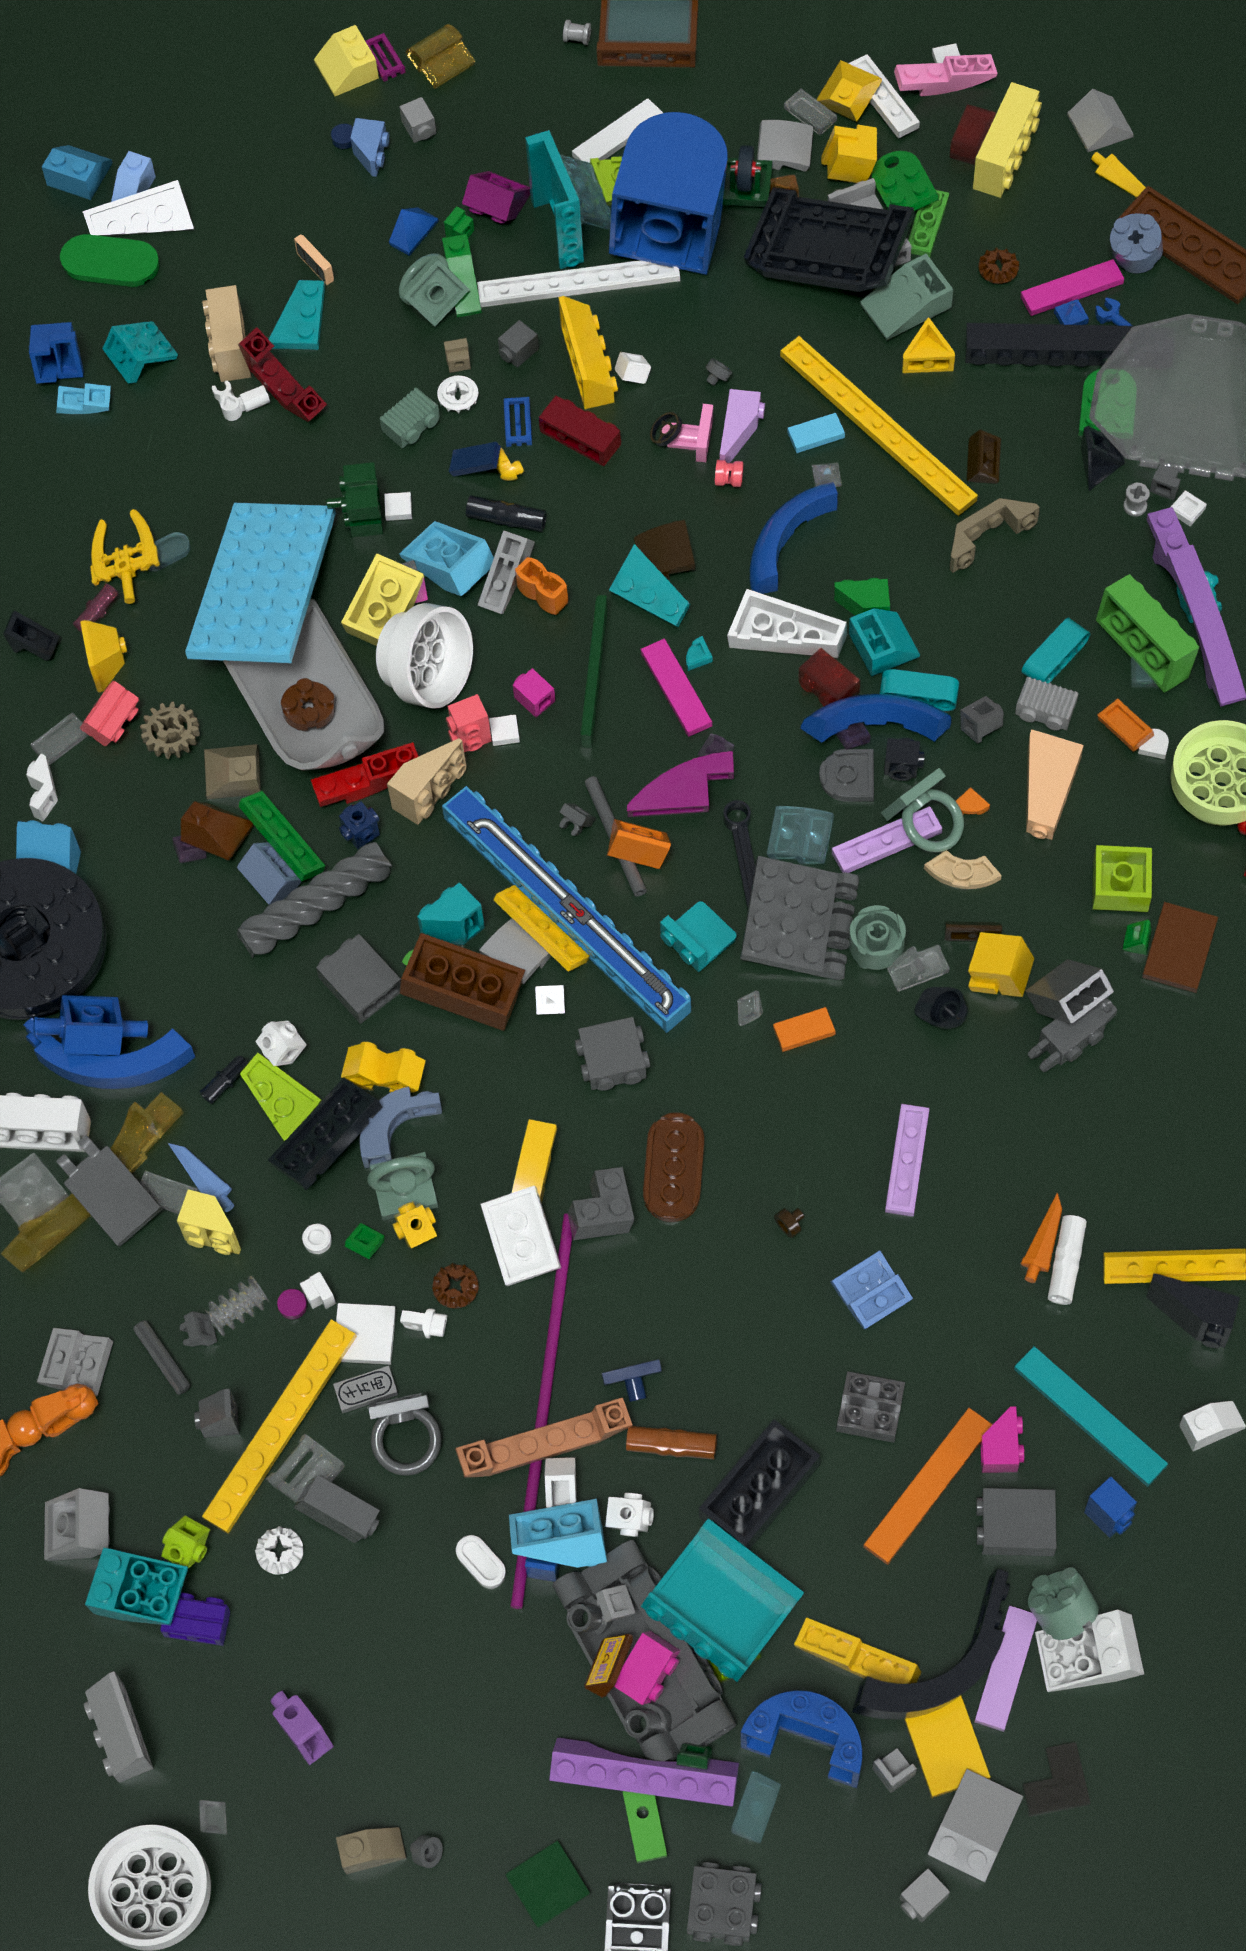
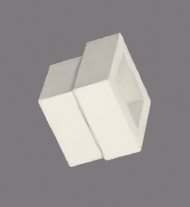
[300,1272,336,1309]

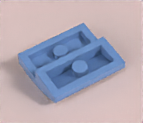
[830,1251,913,1329]

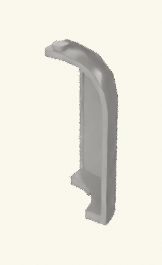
[223,599,384,770]

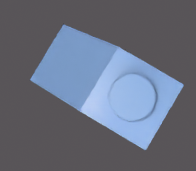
[111,151,156,202]

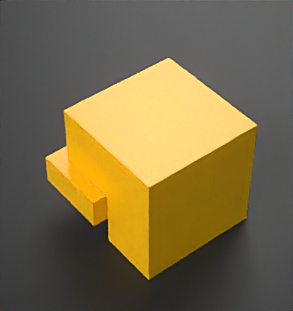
[821,125,877,183]
[968,932,1034,997]

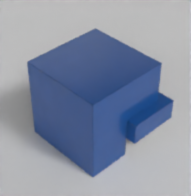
[29,322,84,384]

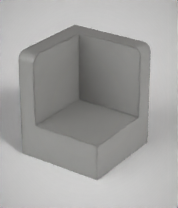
[872,1748,917,1793]

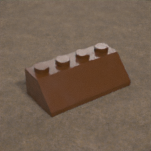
[400,933,525,1031]

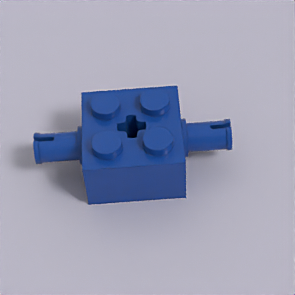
[33,995,148,1056]

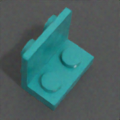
[103,321,178,384]

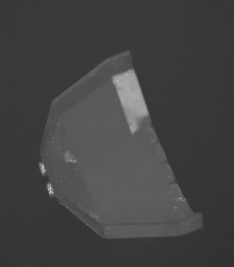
[1089,314,1246,481]

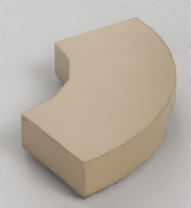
[924,850,1002,889]

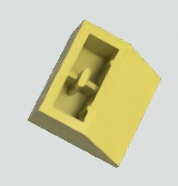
[177,1189,241,1255]

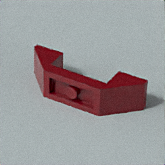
[238,327,327,422]

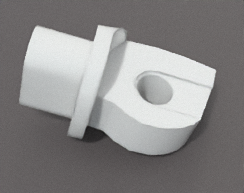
[400,1308,447,1339]

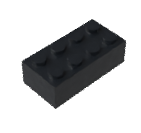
[699,1419,820,1550]

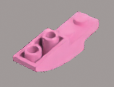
[894,54,997,96]

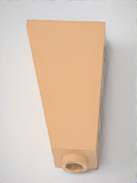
[1026,730,1084,840]

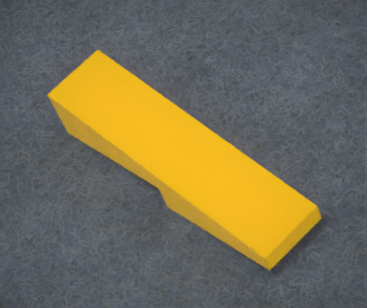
[794,1618,921,1684]

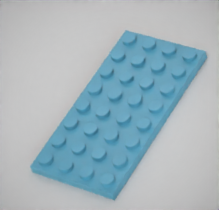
[185,503,336,663]

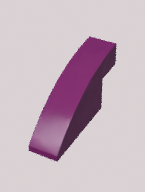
[627,751,734,817]

